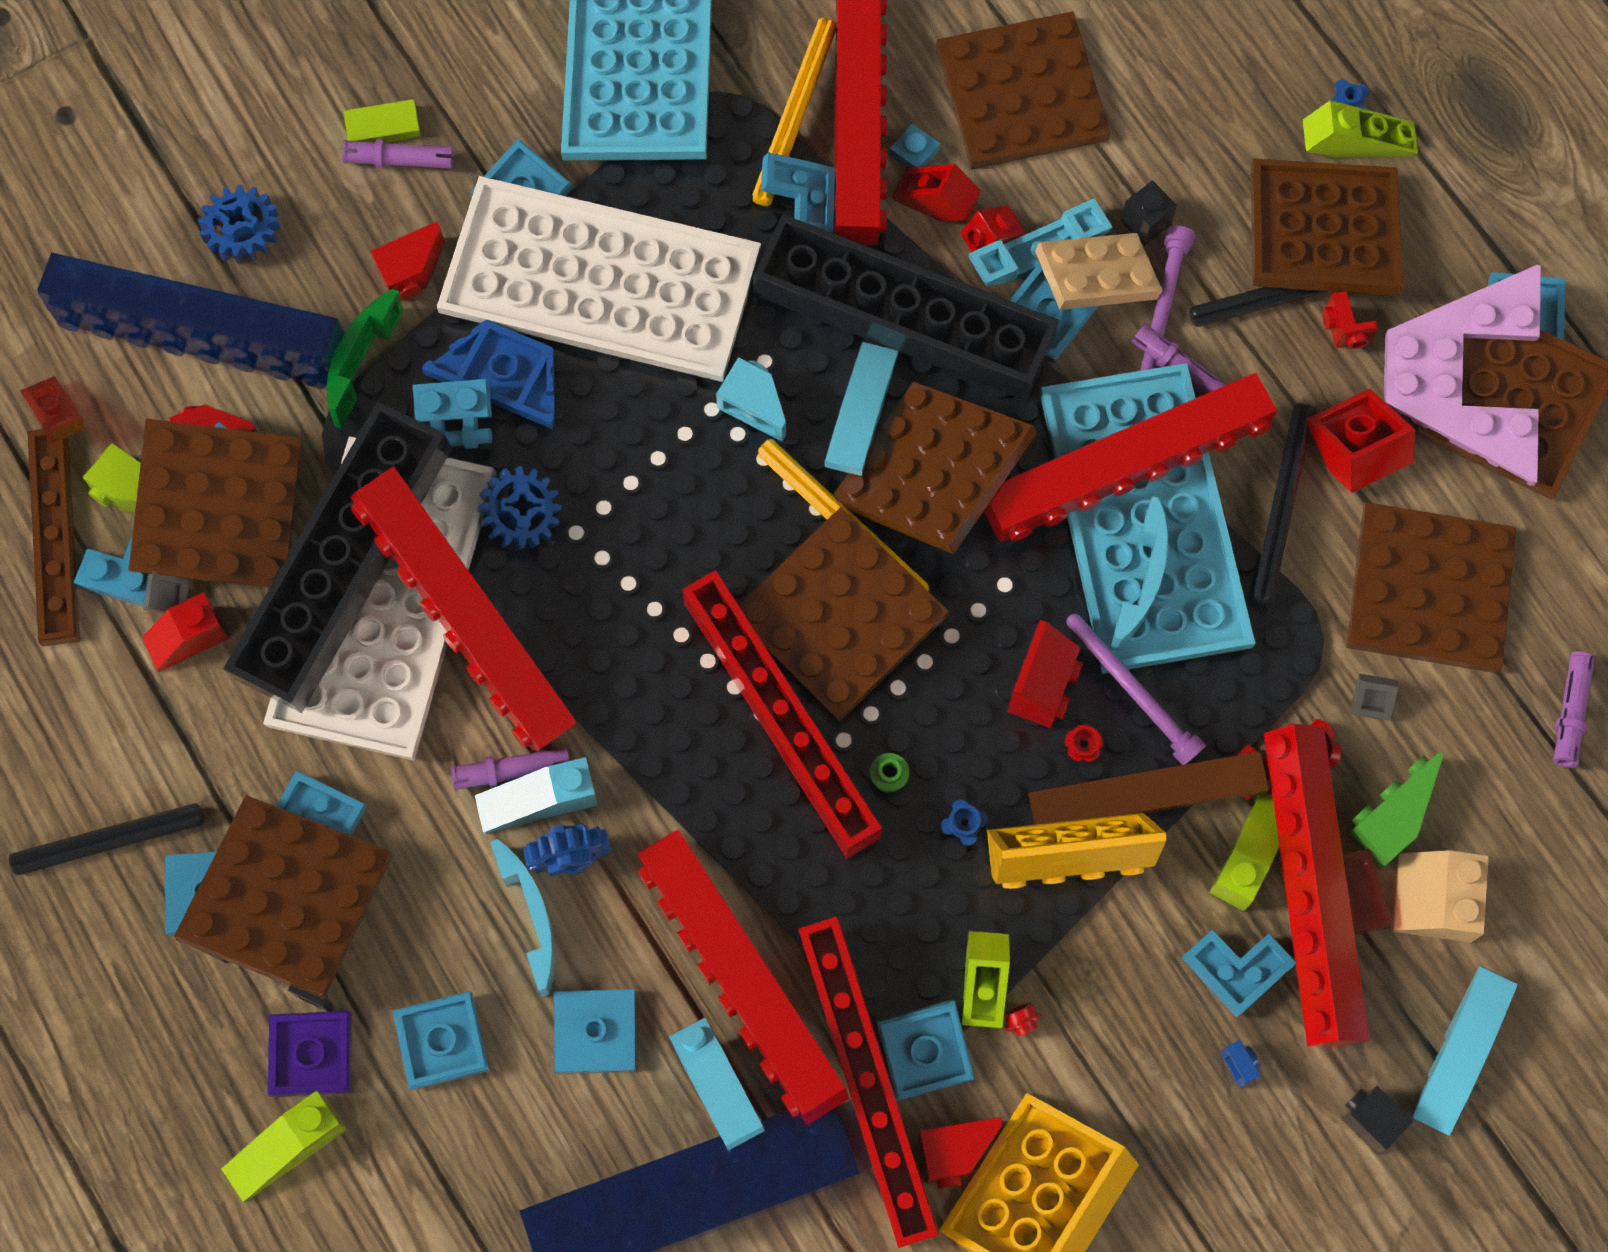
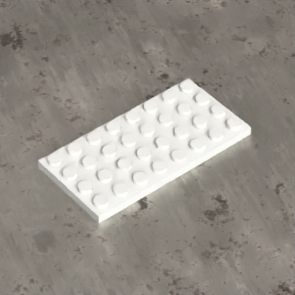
[437,176,761,382]
[263,437,496,761]

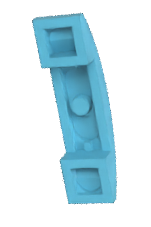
[968,198,1112,286]
[1110,496,1168,651]
[491,839,555,997]

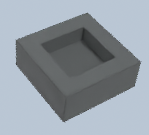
[143,571,190,614]
[1351,674,1399,721]

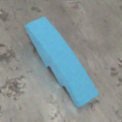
[825,342,898,476]
[1411,965,1518,1136]

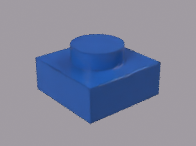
[1220,1040,1261,1088]

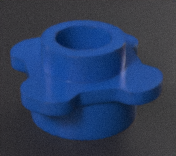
[1331,79,1370,109]
[941,800,988,846]

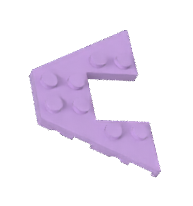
[1384,265,1541,486]

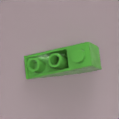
[1348,751,1444,870]

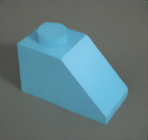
[716,357,786,442]

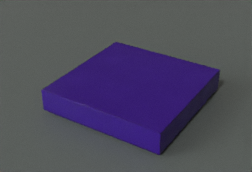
[268,1011,352,1097]

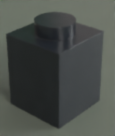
[1120,180,1177,246]
[1342,1086,1414,1155]

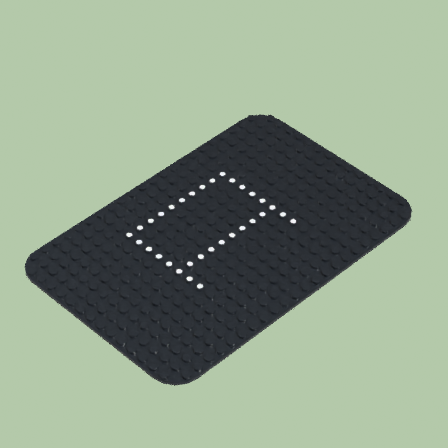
[322,91,1324,1032]

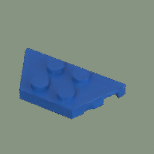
[422,319,555,429]

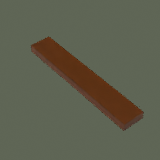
[27,426,80,646]
[1028,751,1269,825]

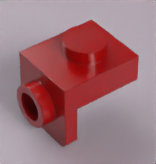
[961,205,1027,252]
[1322,291,1378,349]

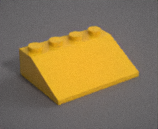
[987,813,1166,889]
[939,1093,1139,1252]

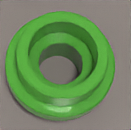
[870,753,909,792]

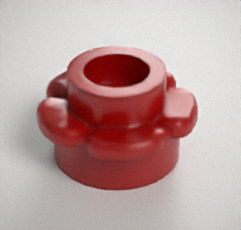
[1065,725,1103,762]
[1004,1002,1041,1036]

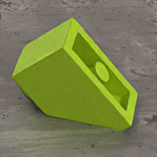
[962,931,1010,1028]

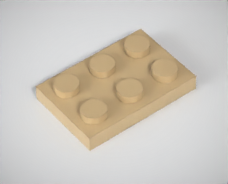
[1035,233,1163,310]

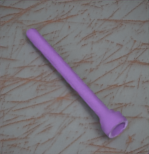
[1140,225,1196,371]
[1067,614,1206,765]

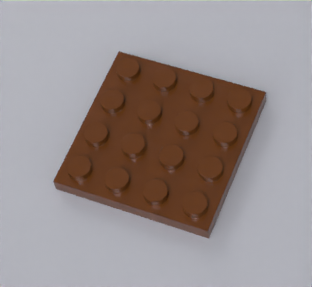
[936,11,1111,170]
[1251,158,1403,296]
[1415,329,1608,500]
[833,382,1037,554]
[128,419,302,588]
[1346,502,1516,674]
[739,507,949,722]
[174,795,392,999]

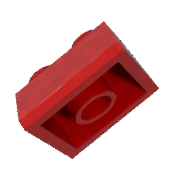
[1307,389,1415,493]
[1007,620,1083,728]

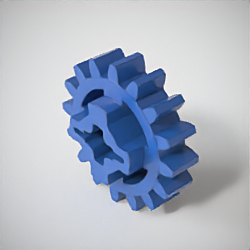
[198,185,281,263]
[477,466,562,551]
[523,823,612,876]

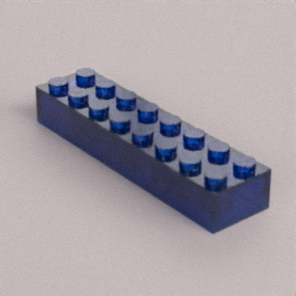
[37,252,344,389]
[520,1108,860,1252]

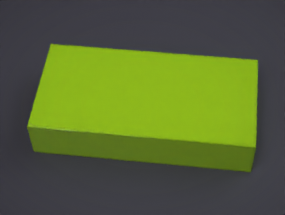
[343,99,421,143]

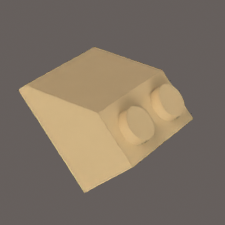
[1393,850,1489,943]

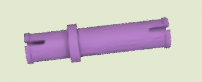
[342,139,454,169]
[1131,323,1228,395]
[1552,651,1596,768]
[451,746,569,791]

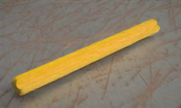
[752,18,836,207]
[758,439,929,591]

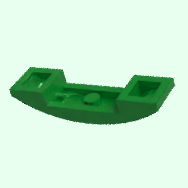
[327,289,404,429]

